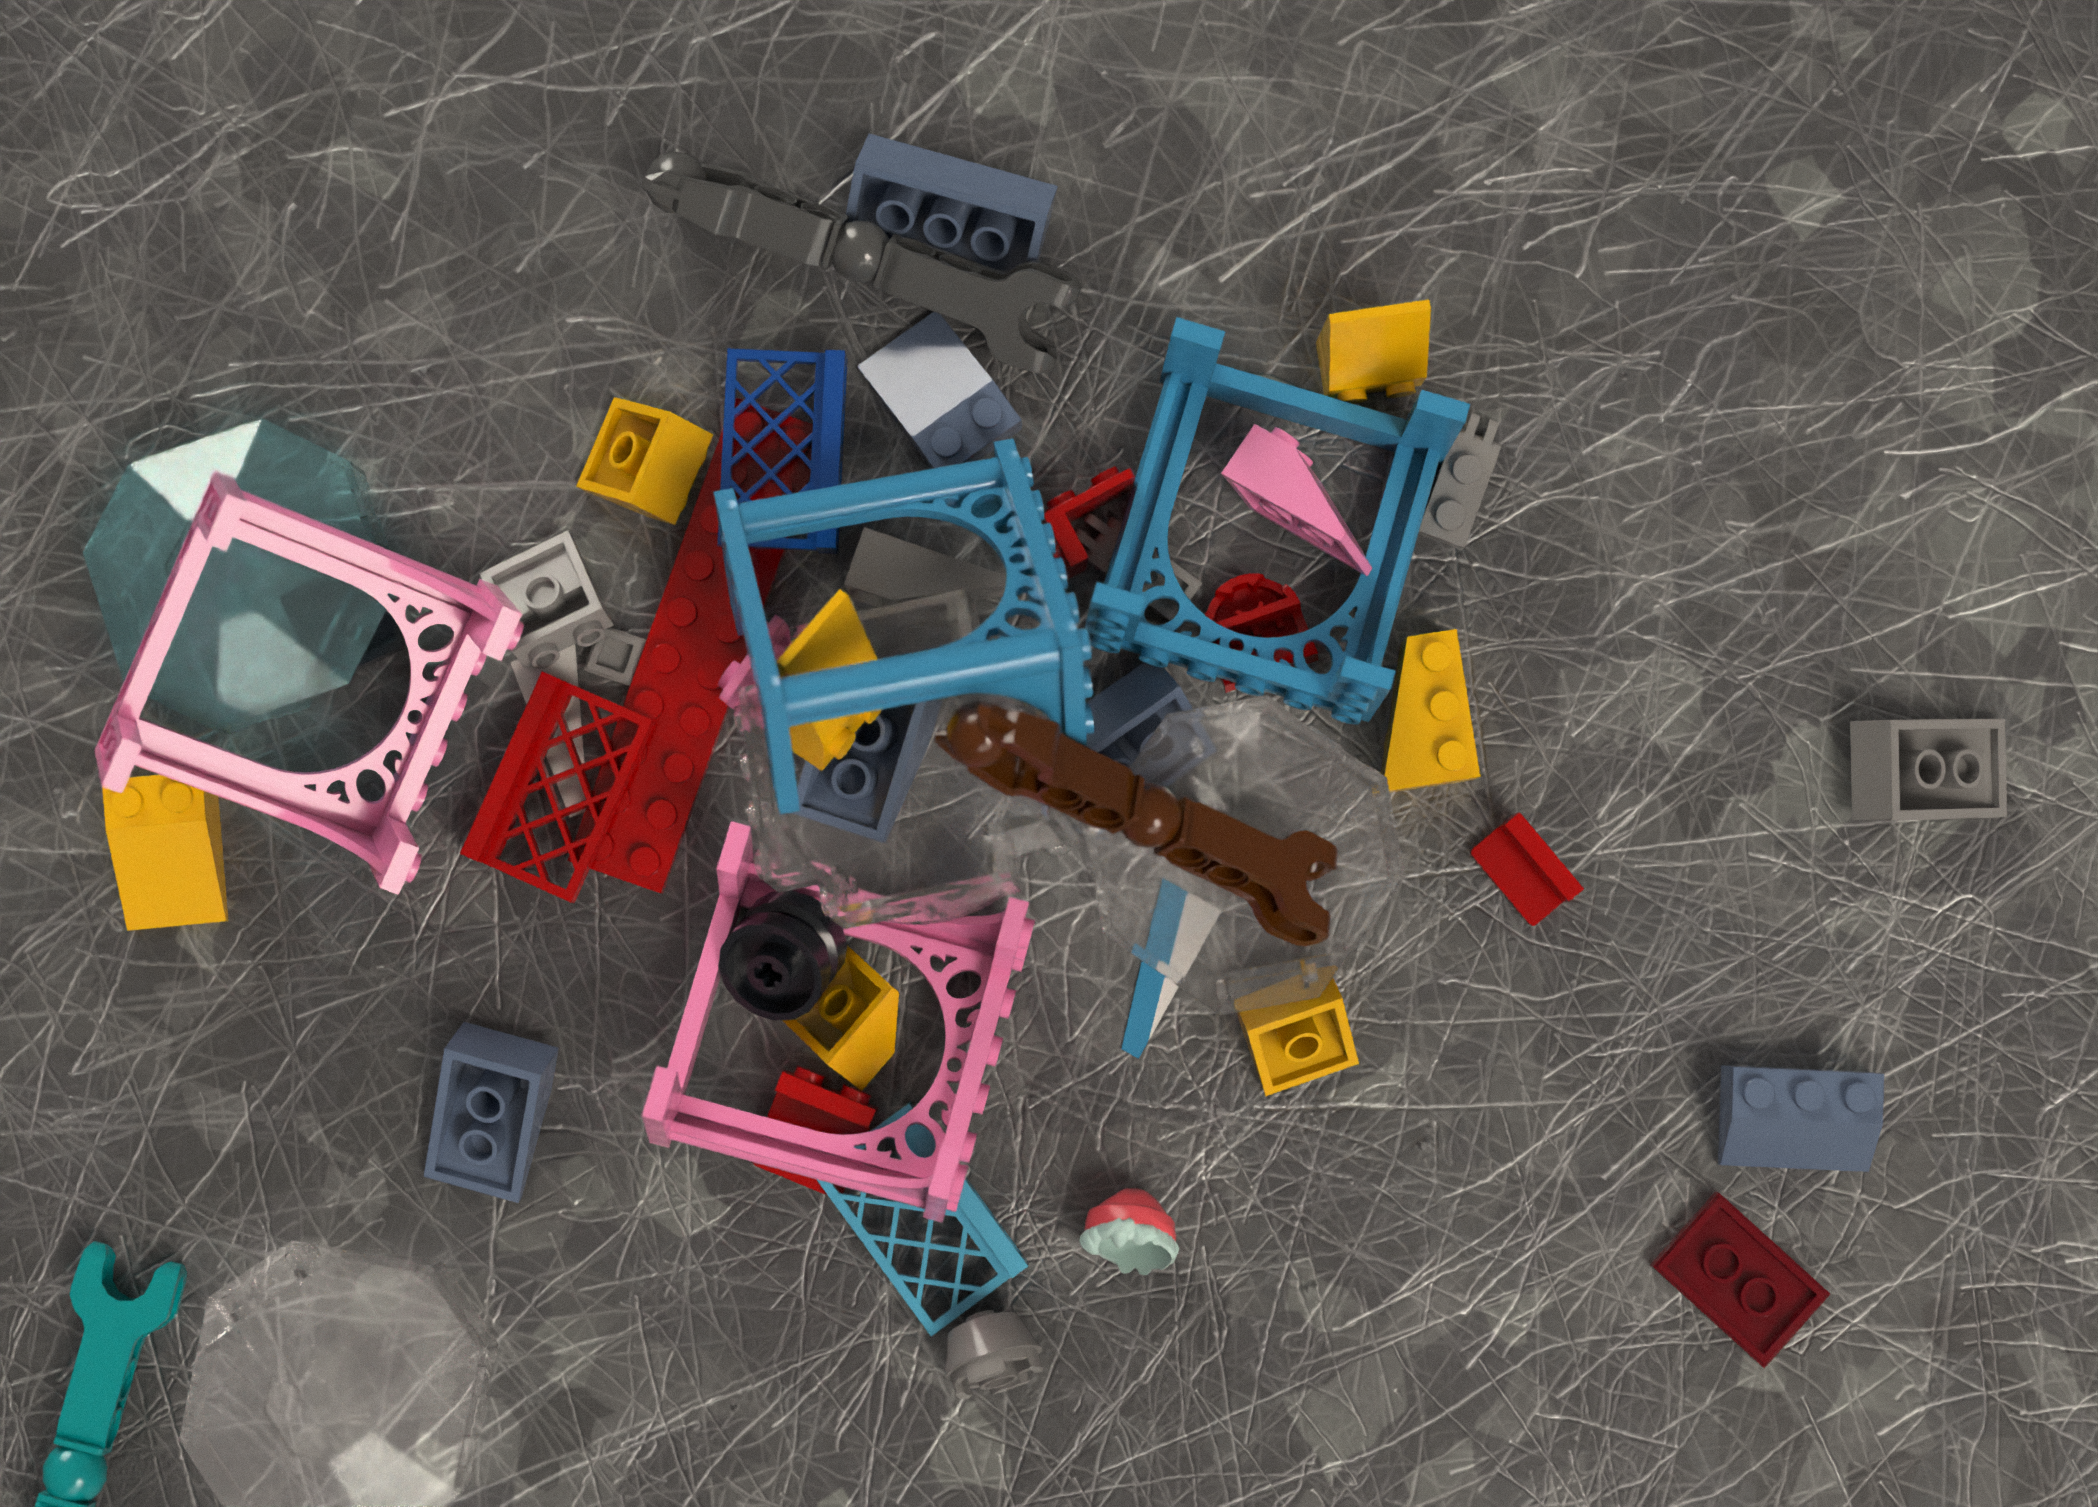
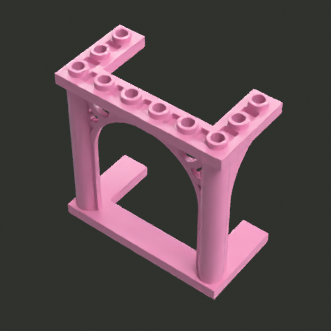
[95,470,524,895]
[642,821,1035,1223]

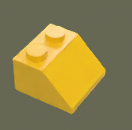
[576,397,713,525]
[1230,958,1359,1096]

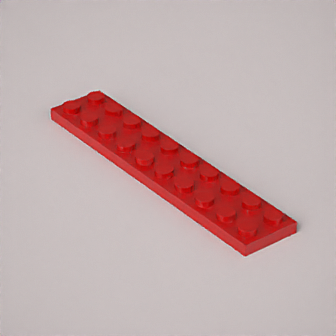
[567,398,813,894]

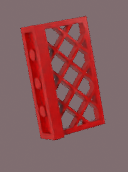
[460,671,656,904]

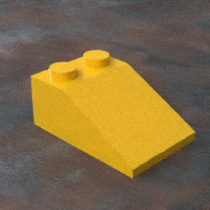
[1316,299,1431,404]
[776,589,882,771]
[102,775,228,931]

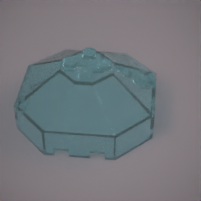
[83,418,394,735]

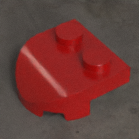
[1205,573,1319,693]

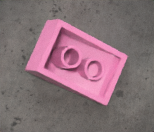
[1221,424,1373,576]

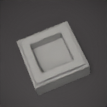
[584,627,646,687]

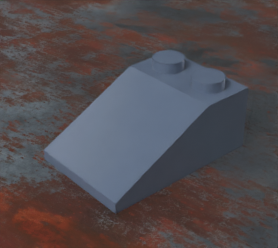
[857,312,1022,469]
[791,699,942,843]
[424,1022,559,1203]

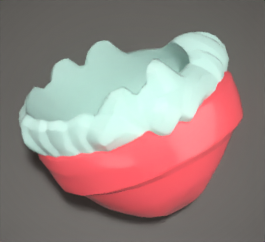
[1079,1188,1179,1275]

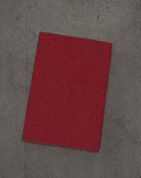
[1650,1191,1830,1368]

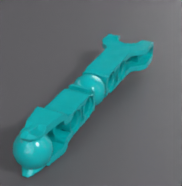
[34,1241,187,1507]

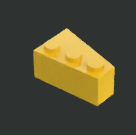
[1376,629,1481,795]

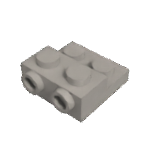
[479,530,614,668]

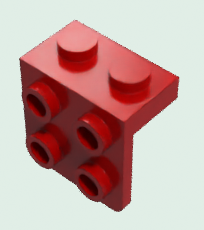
[1041,466,1135,579]
[752,1065,879,1196]

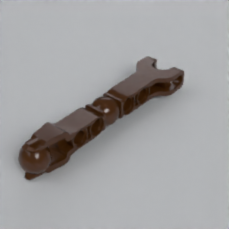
[935,701,1338,947]

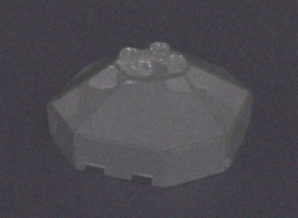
[1084,696,1406,1015]
[179,1240,499,1507]

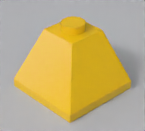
[782,945,899,1091]

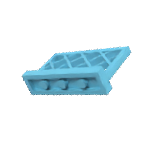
[816,1101,1028,1336]

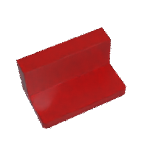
[1470,812,1584,926]

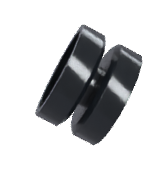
[718,890,847,1021]

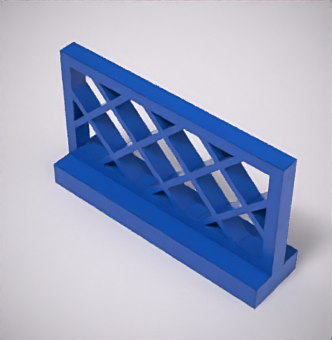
[717,348,848,554]

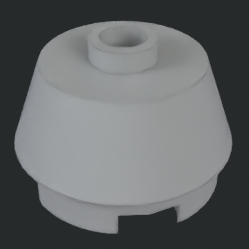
[945,1310,1043,1399]

